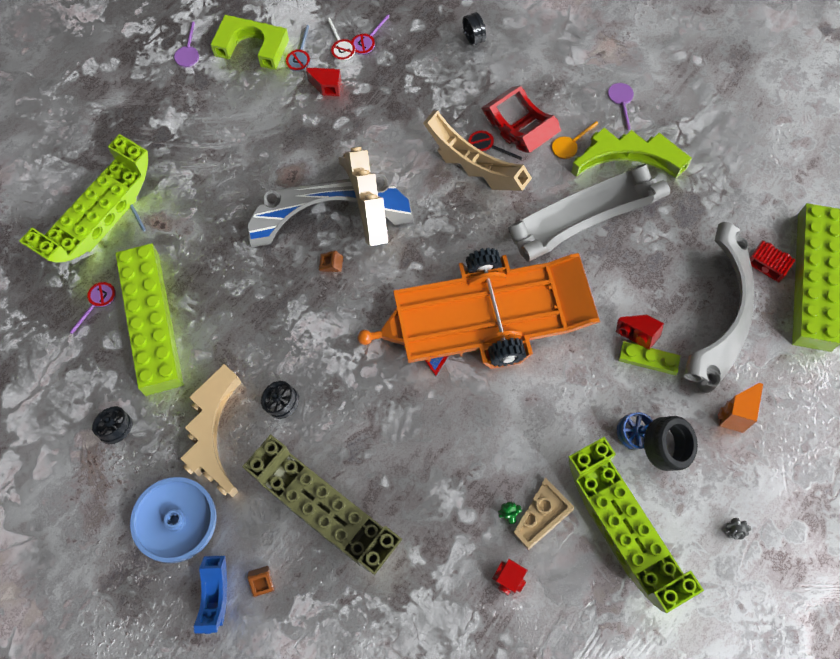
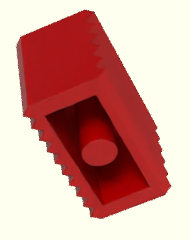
[750,240,795,283]

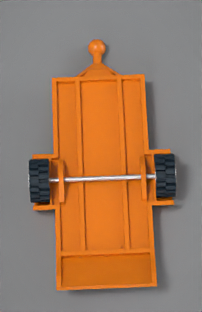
[357,248,600,369]

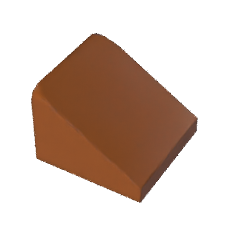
[319,250,343,272]
[247,566,274,597]

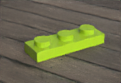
[618,341,681,376]

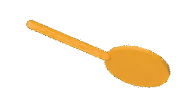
[552,121,598,159]

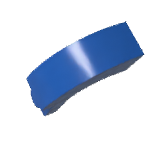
[194,556,227,634]

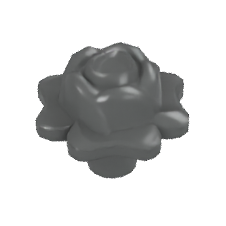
[724,518,752,540]

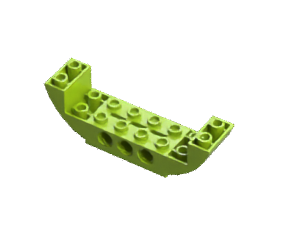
[19,134,148,262]
[568,437,704,614]

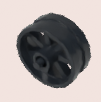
[462,12,486,46]
[261,381,299,419]
[92,406,133,445]

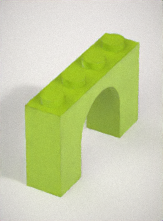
[211,15,289,70]

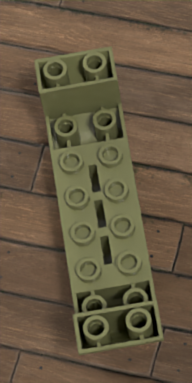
[242,434,402,575]

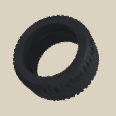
[644,416,698,471]

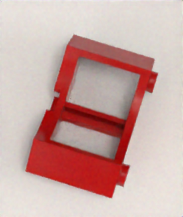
[481,86,561,153]

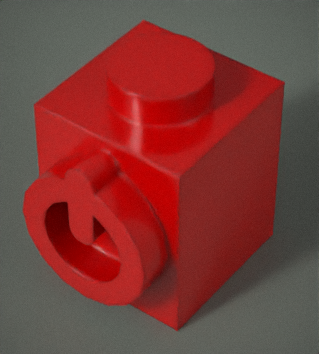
[492,559,528,596]

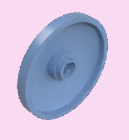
[130,477,217,563]

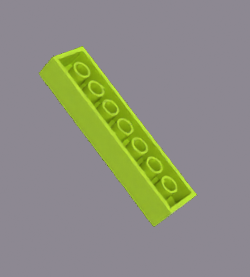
[792,203,840,352]
[115,243,184,396]

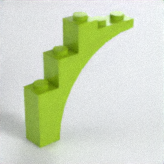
[571,128,692,178]

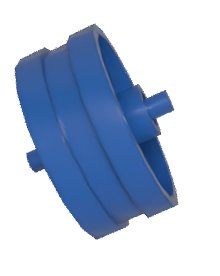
[616,412,653,450]

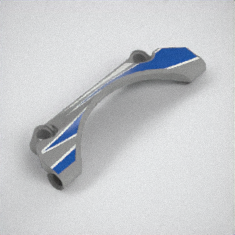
[248,174,414,247]

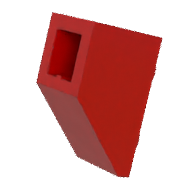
[306,67,342,96]
[616,315,664,350]

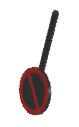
[468,130,522,160]

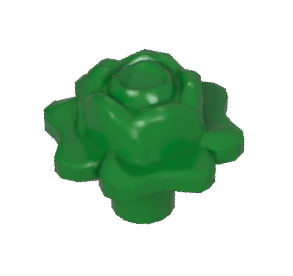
[498,501,522,524]

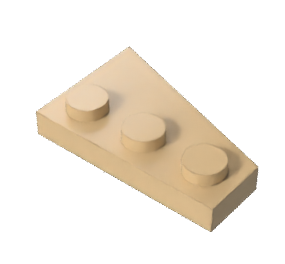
[514,477,574,550]

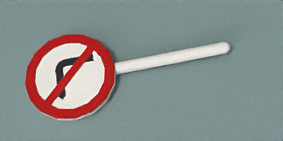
[327,18,356,61]

